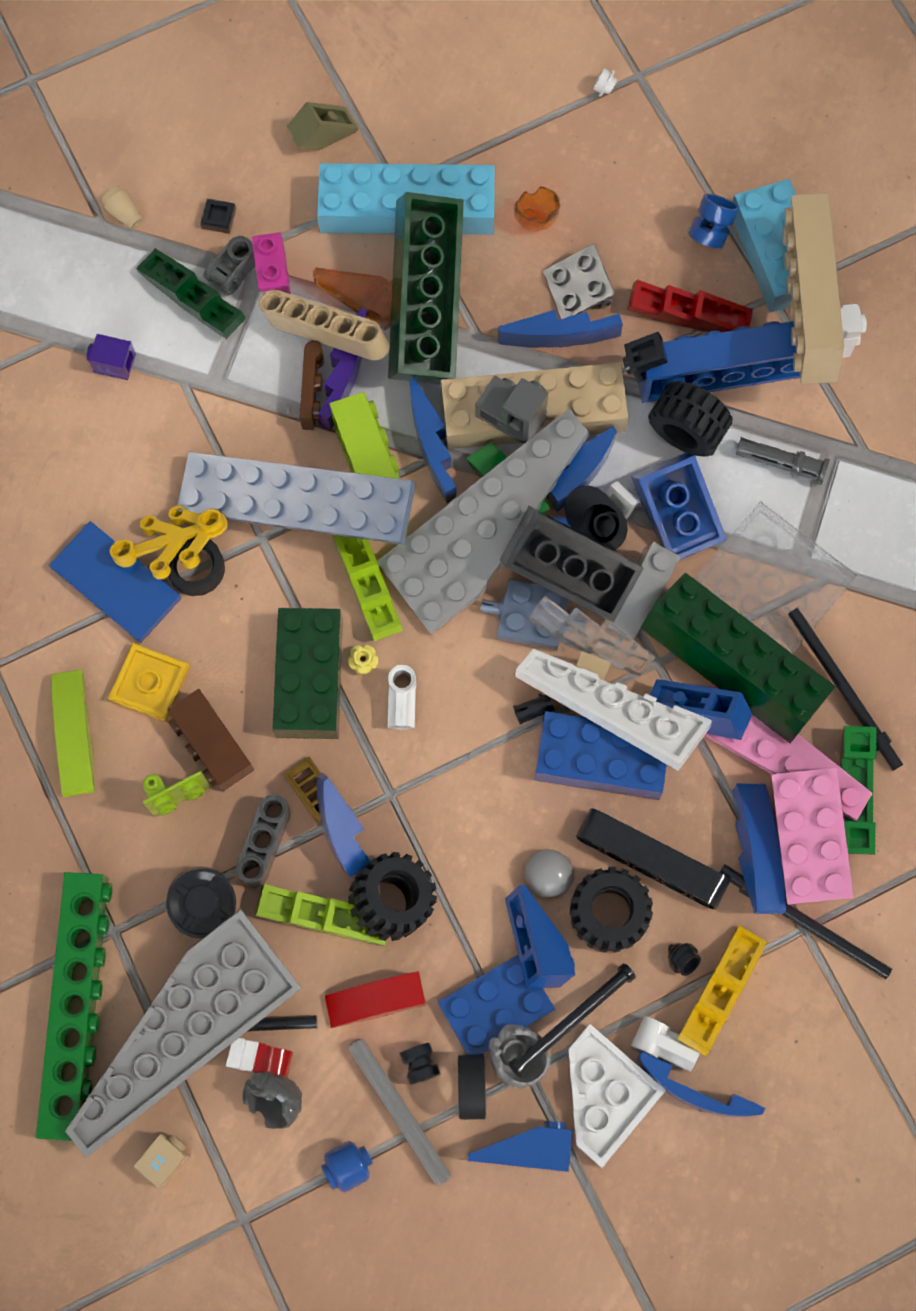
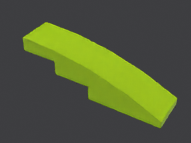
[333,535,403,642]
[51,669,95,797]
[254,884,386,946]

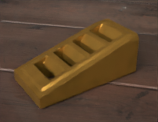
[283,757,322,826]

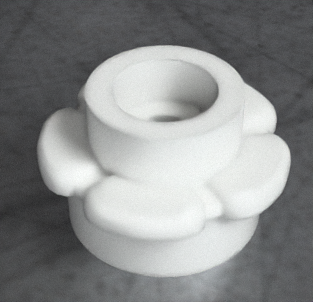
[593,68,617,96]

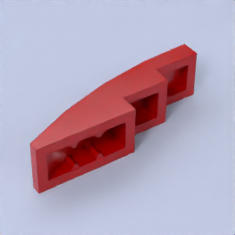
[627,279,753,333]

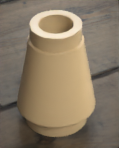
[102,186,144,230]

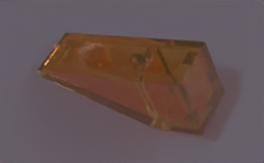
[313,267,392,331]

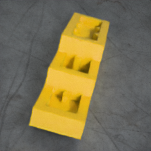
[677,925,767,1056]

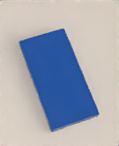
[49,521,182,643]

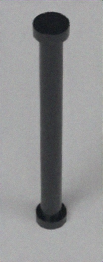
[508,963,636,1078]

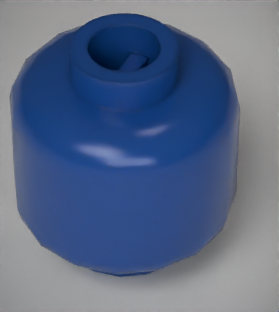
[321,1141,373,1193]

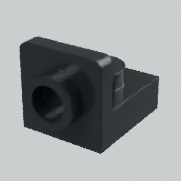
[623,332,668,383]

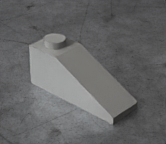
[604,542,680,643]

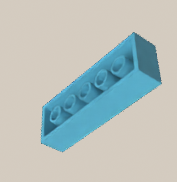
[317,163,495,235]

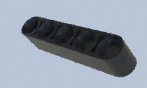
[575,808,730,910]

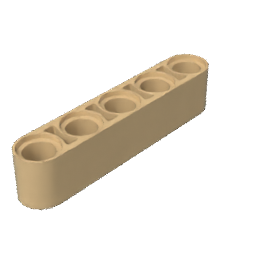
[259,290,390,360]

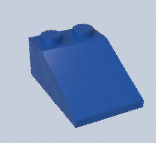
[631,453,727,561]

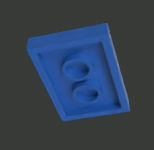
[438,955,555,1055]

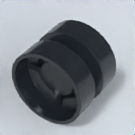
[166,866,236,938]

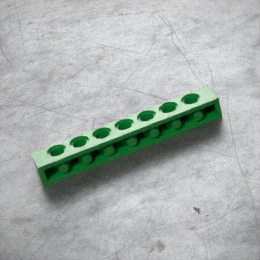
[35,872,113,1141]

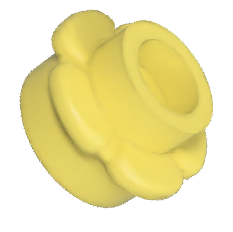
[348,645,379,674]

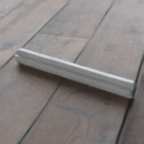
[349,1039,451,1186]

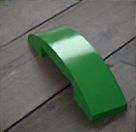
[840,726,876,855]

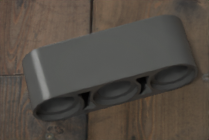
[236,794,290,888]

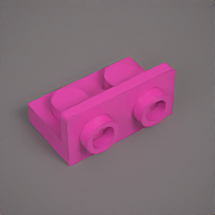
[252,232,291,294]

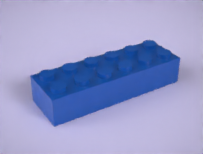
[637,321,800,403]

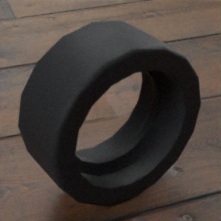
[168,537,225,596]
[458,1054,486,1120]

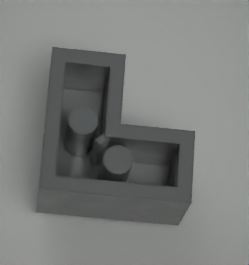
[475,375,549,444]

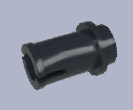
[513,693,555,725]

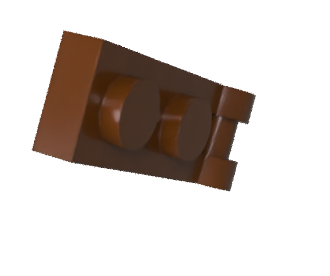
[300,340,324,430]

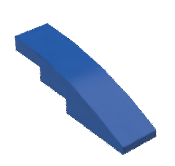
[498,310,623,348]
[409,378,457,503]
[732,783,786,914]

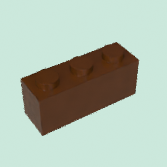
[167,689,255,792]

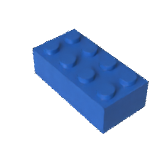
[535,711,667,800]

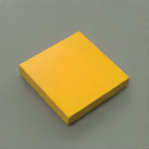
[108,643,191,723]

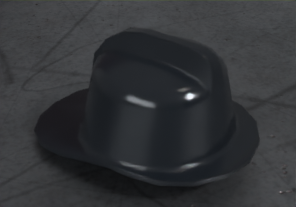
[564,485,628,550]

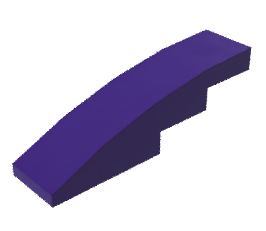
[318,307,368,431]

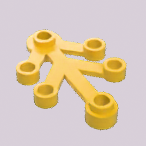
[110,505,228,579]

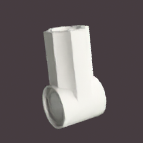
[387,665,417,730]
[631,1016,700,1072]

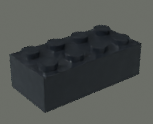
[500,505,644,623]

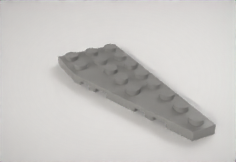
[377,409,589,635]

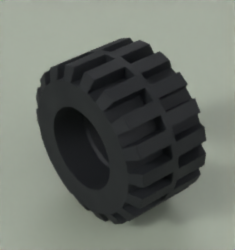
[648,381,733,457]
[348,852,437,941]
[570,867,653,953]

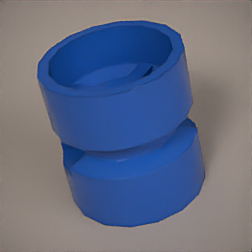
[688,193,739,248]

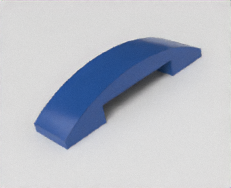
[637,1052,765,1117]

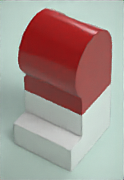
[226,1038,293,1077]

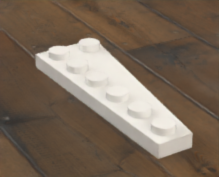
[515,649,712,771]

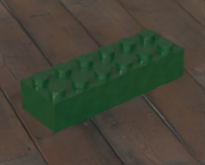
[388,192,464,384]
[640,572,836,744]

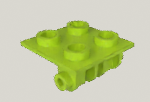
[142,771,211,816]

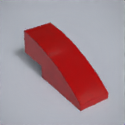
[325,971,426,1029]

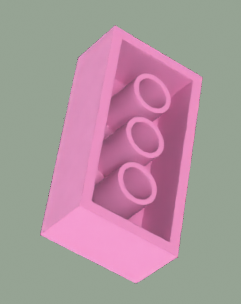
[771,767,854,905]

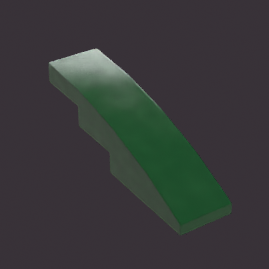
[136,248,246,339]

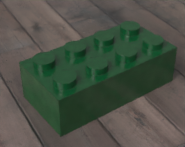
[273,608,343,739]

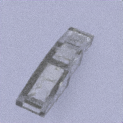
[527,596,656,676]

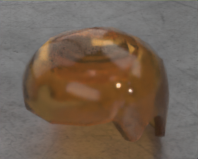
[514,186,560,231]

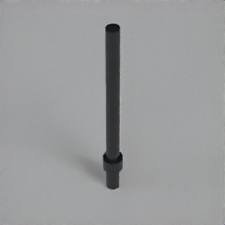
[788,607,904,771]
[719,864,892,980]

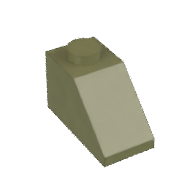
[287,102,359,150]

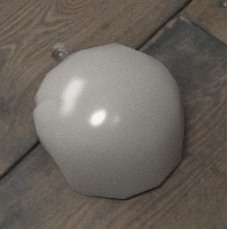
[523,849,574,898]

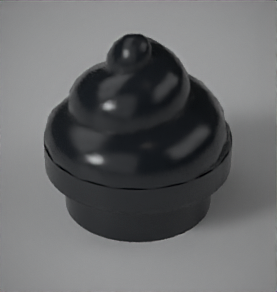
[668,943,701,976]

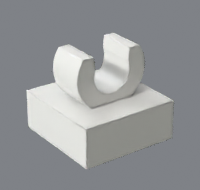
[606,481,640,520]

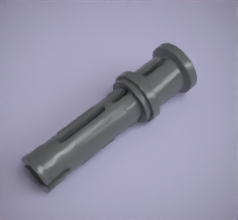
[735,437,830,485]

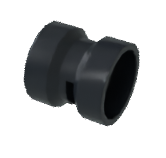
[399,1042,441,1085]

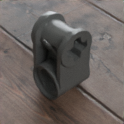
[204,236,255,295]

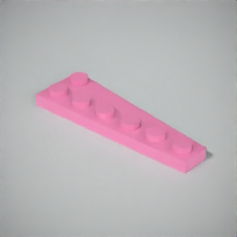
[704,685,873,822]

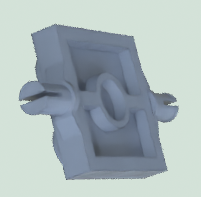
[480,579,586,651]

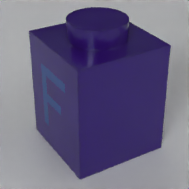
[86,334,136,380]

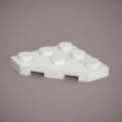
[568,1024,666,1168]

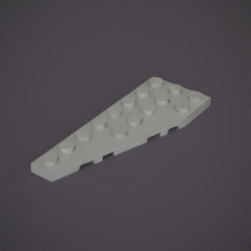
[65,909,301,1158]

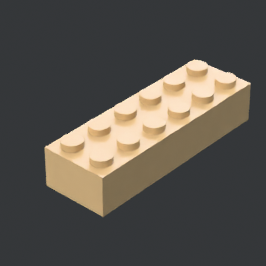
[782,193,844,384]
[441,362,629,450]

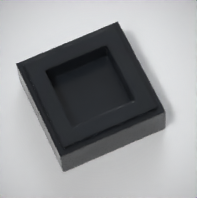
[200,198,236,234]

